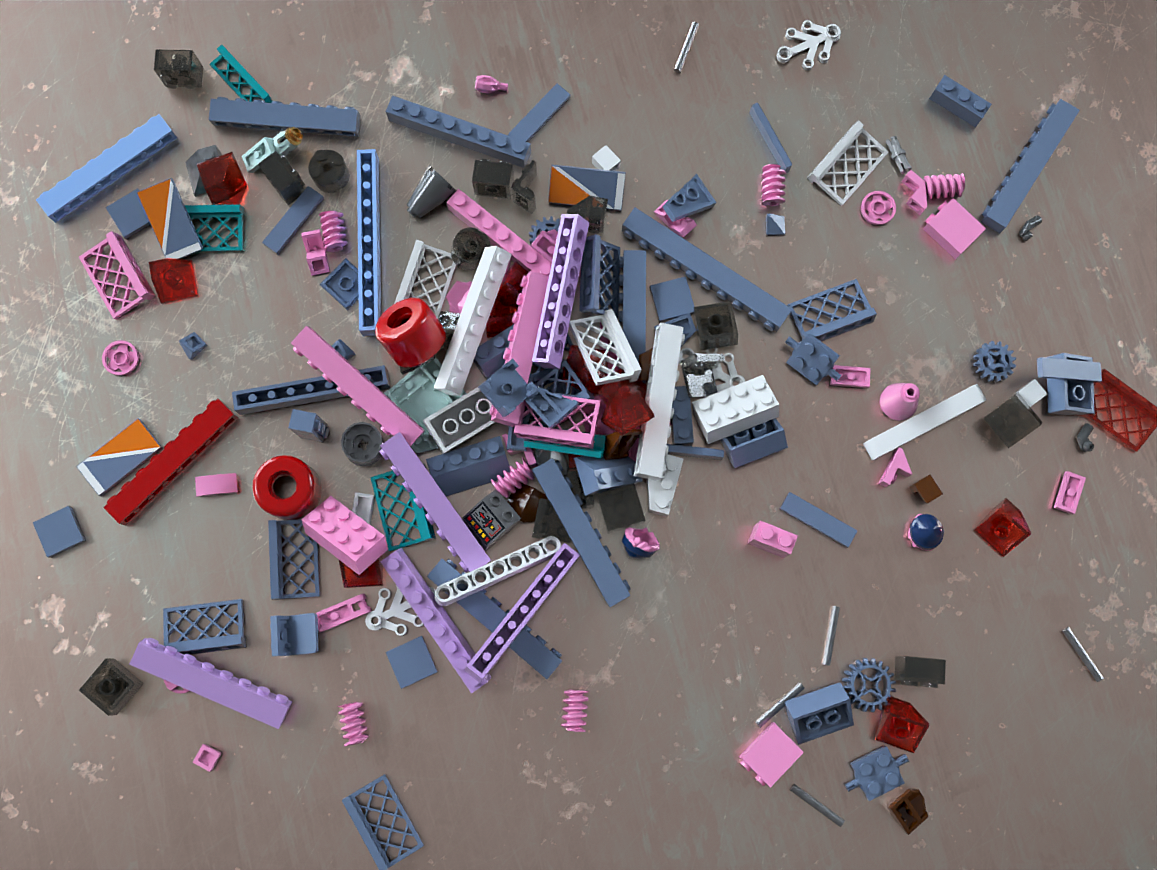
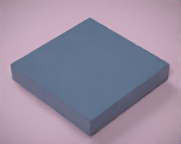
[105,188,151,239]
[320,258,359,310]
[649,276,696,322]
[33,506,86,558]
[386,636,438,689]

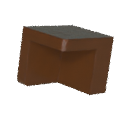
[910,474,943,504]

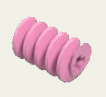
[762,164,786,206]
[923,174,965,199]
[319,211,348,253]
[491,457,535,498]
[561,689,589,732]
[337,702,369,746]

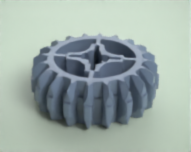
[842,658,896,712]

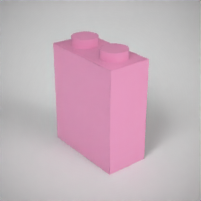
[923,198,986,260]
[747,521,798,558]
[739,722,804,788]

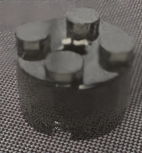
[308,150,350,193]
[451,227,491,270]

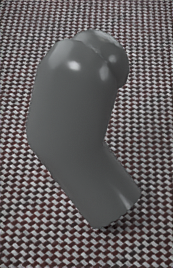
[1019,215,1042,241]
[1077,423,1094,452]

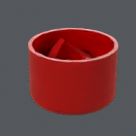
[375,298,446,367]
[252,455,322,520]

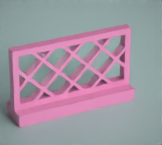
[79,231,156,319]
[514,395,601,449]

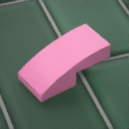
[195,473,238,497]

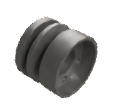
[341,422,384,467]

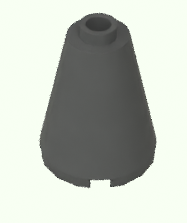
[407,166,457,218]

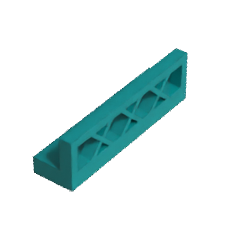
[209,44,273,103]
[524,425,606,458]

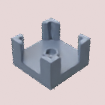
[478,359,538,417]

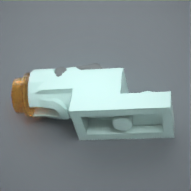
[242,127,303,173]

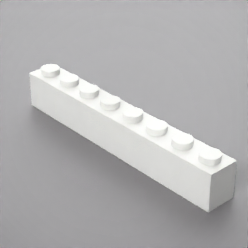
[434,246,512,396]
[634,322,685,480]

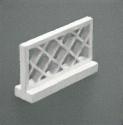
[807,120,888,206]
[394,239,459,318]
[569,309,641,386]

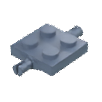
[785,333,842,385]
[845,746,909,801]

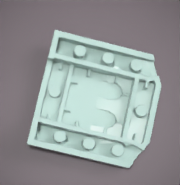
[384,356,467,453]

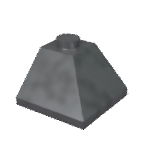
[185,145,231,197]

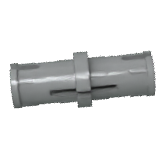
[886,136,912,174]

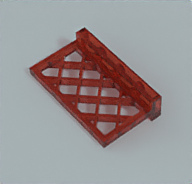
[1084,369,1157,452]

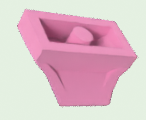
[530,229,558,263]
[446,281,472,318]

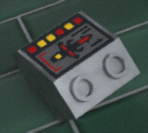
[462,489,521,550]

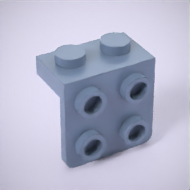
[270,613,319,656]

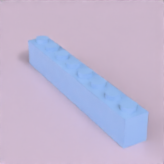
[36,114,177,223]

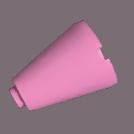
[879,383,920,421]

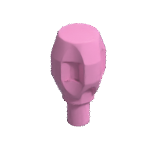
[475,75,508,93]

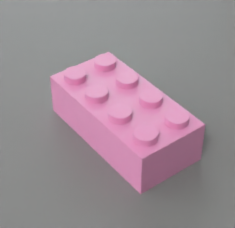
[302,496,388,575]

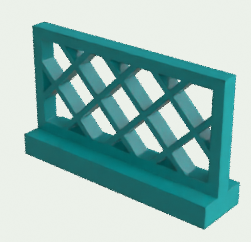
[185,204,245,252]
[370,470,436,552]

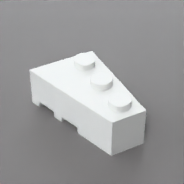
[647,454,684,517]

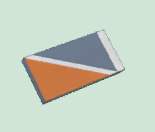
[548,164,626,210]
[136,178,204,263]
[76,418,163,497]

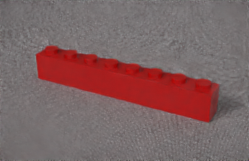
[103,398,239,526]

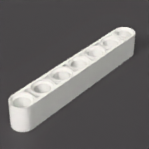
[863,384,987,461]
[435,536,561,606]

